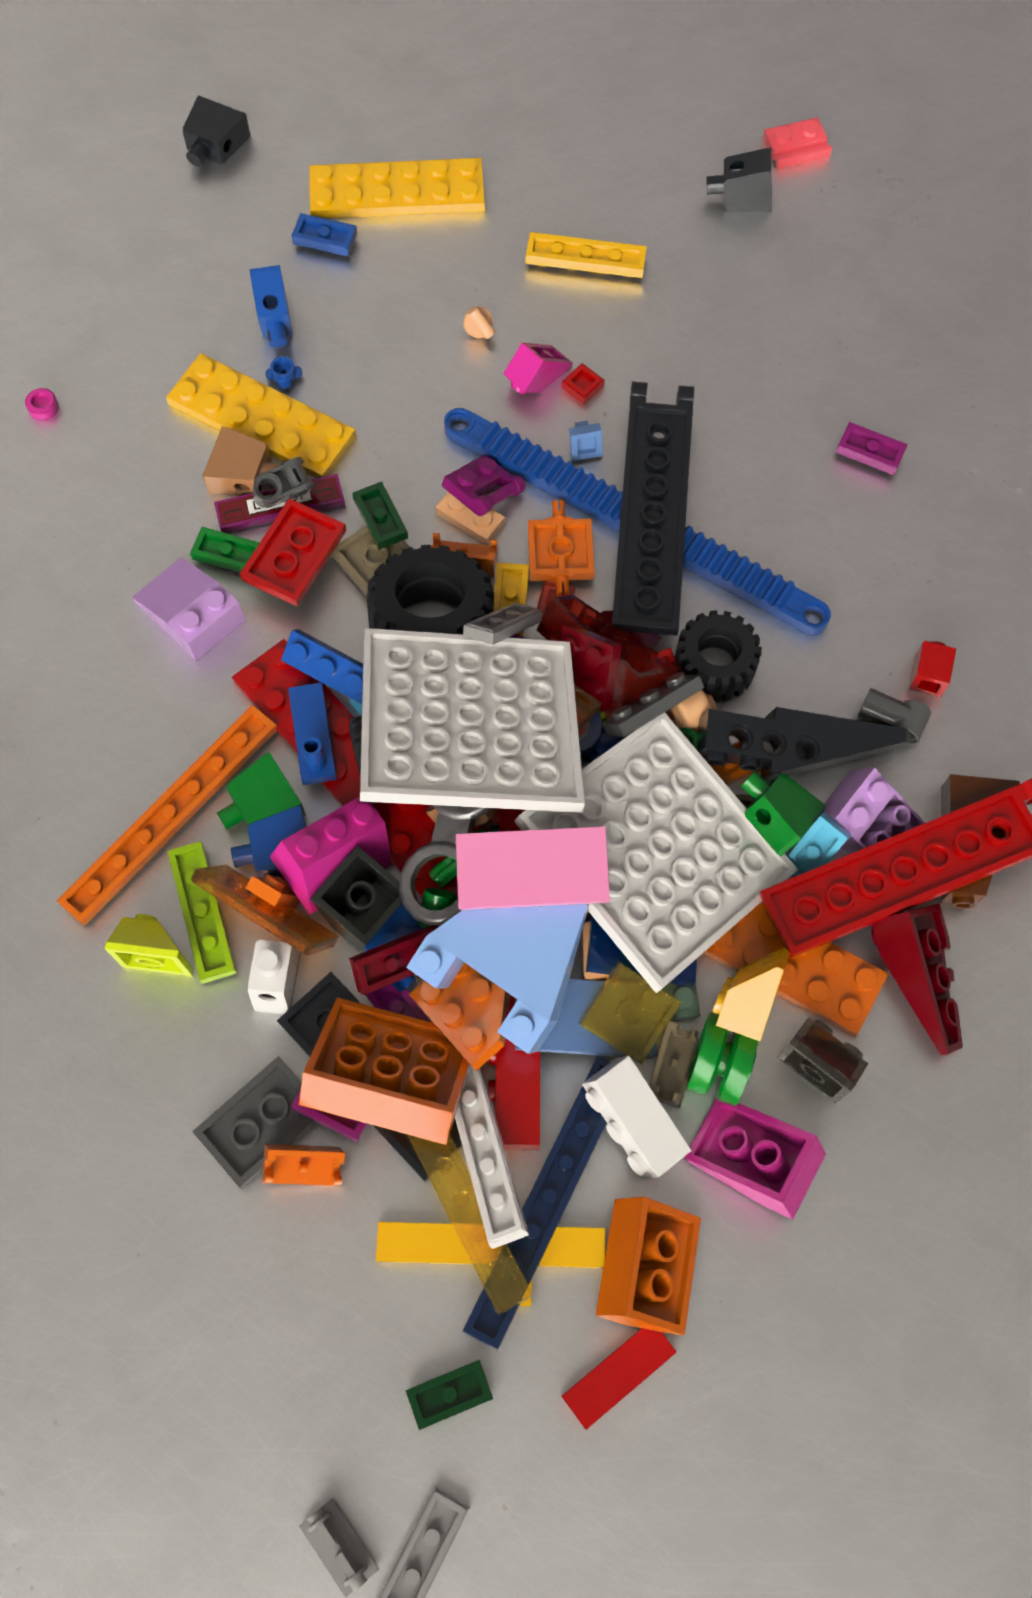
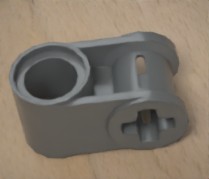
[252,457,316,508]

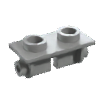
[299,1498,379,1598]

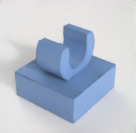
[569,420,603,461]

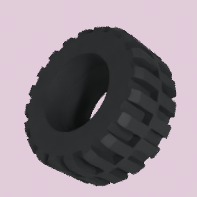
[366,544,494,635]

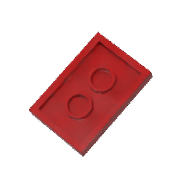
[239,498,347,607]

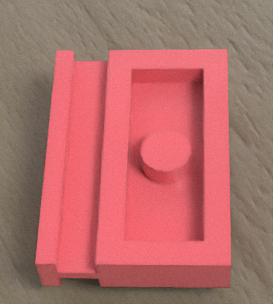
[763,117,832,169]

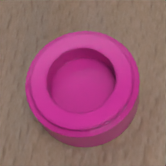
[25,388,59,420]

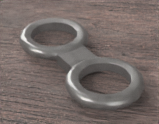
[399,805,491,925]

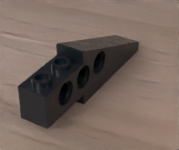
[697,707,907,781]

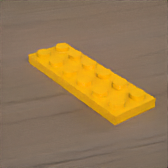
[309,158,485,219]
[166,353,357,478]

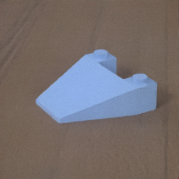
[406,904,589,1054]

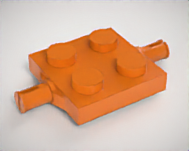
[528,500,595,599]

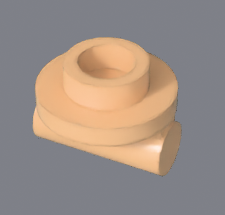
[463,306,495,339]

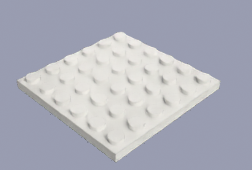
[360,628,585,813]
[514,712,798,993]

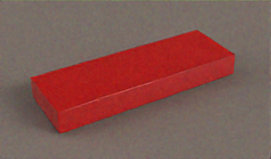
[561,1328,677,1430]

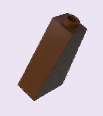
[941,774,1020,909]

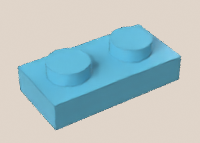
[787,813,851,878]

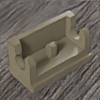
[648,1020,700,1109]

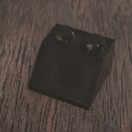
[777,1017,869,1104]

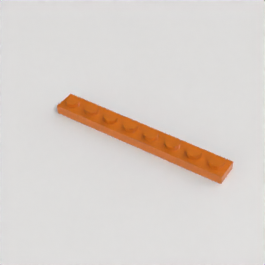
[57,705,277,927]

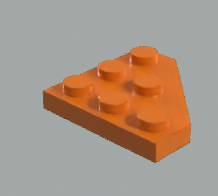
[409,963,510,1071]

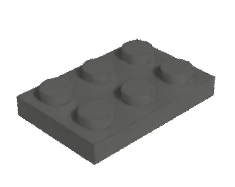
[192,1056,316,1189]

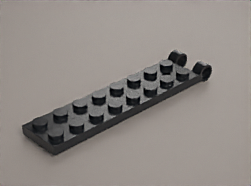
[611,381,694,636]

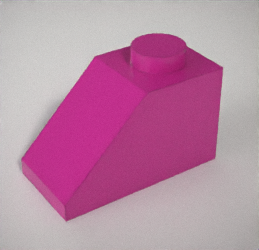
[503,343,573,394]

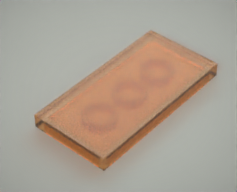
[190,864,340,956]

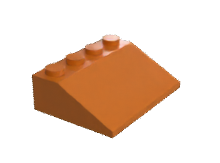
[299,997,470,1145]

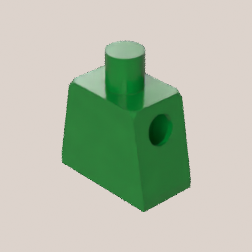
[216,752,306,830]
[740,771,826,857]

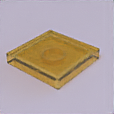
[579,962,682,1064]

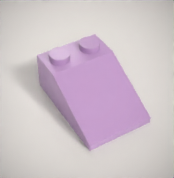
[132,557,246,662]

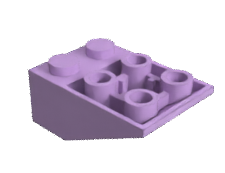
[814,767,925,854]

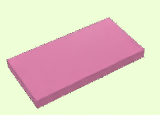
[456,827,610,910]

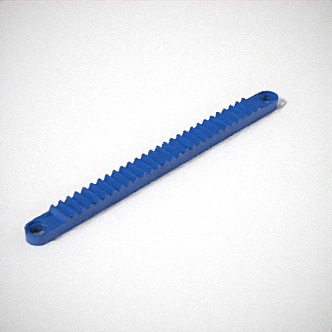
[444,408,831,635]

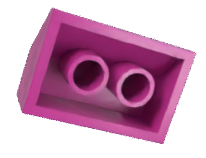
[270,797,392,915]

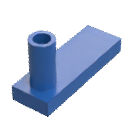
[288,682,337,785]

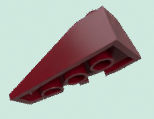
[871,903,963,1055]

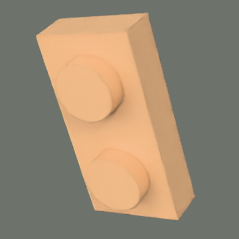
[435,492,505,545]

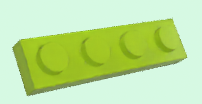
[167,841,237,984]

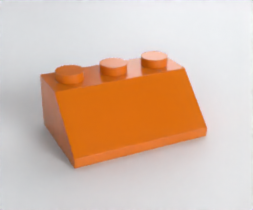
[595,1196,701,1335]

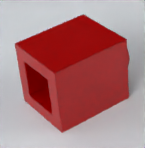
[909,641,957,697]

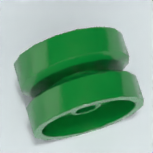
[686,1011,758,1106]

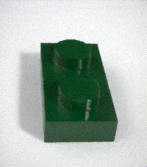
[352,481,408,550]
[405,1360,493,1430]

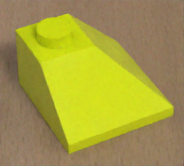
[105,914,193,976]

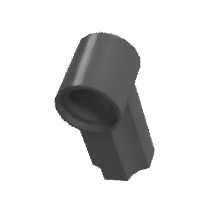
[857,688,931,745]

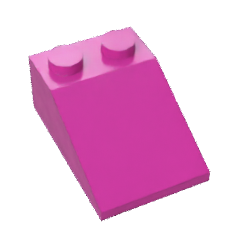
[684,1098,826,1220]

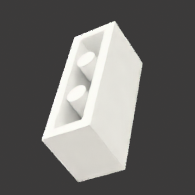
[582,1056,692,1178]

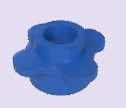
[265,356,302,389]

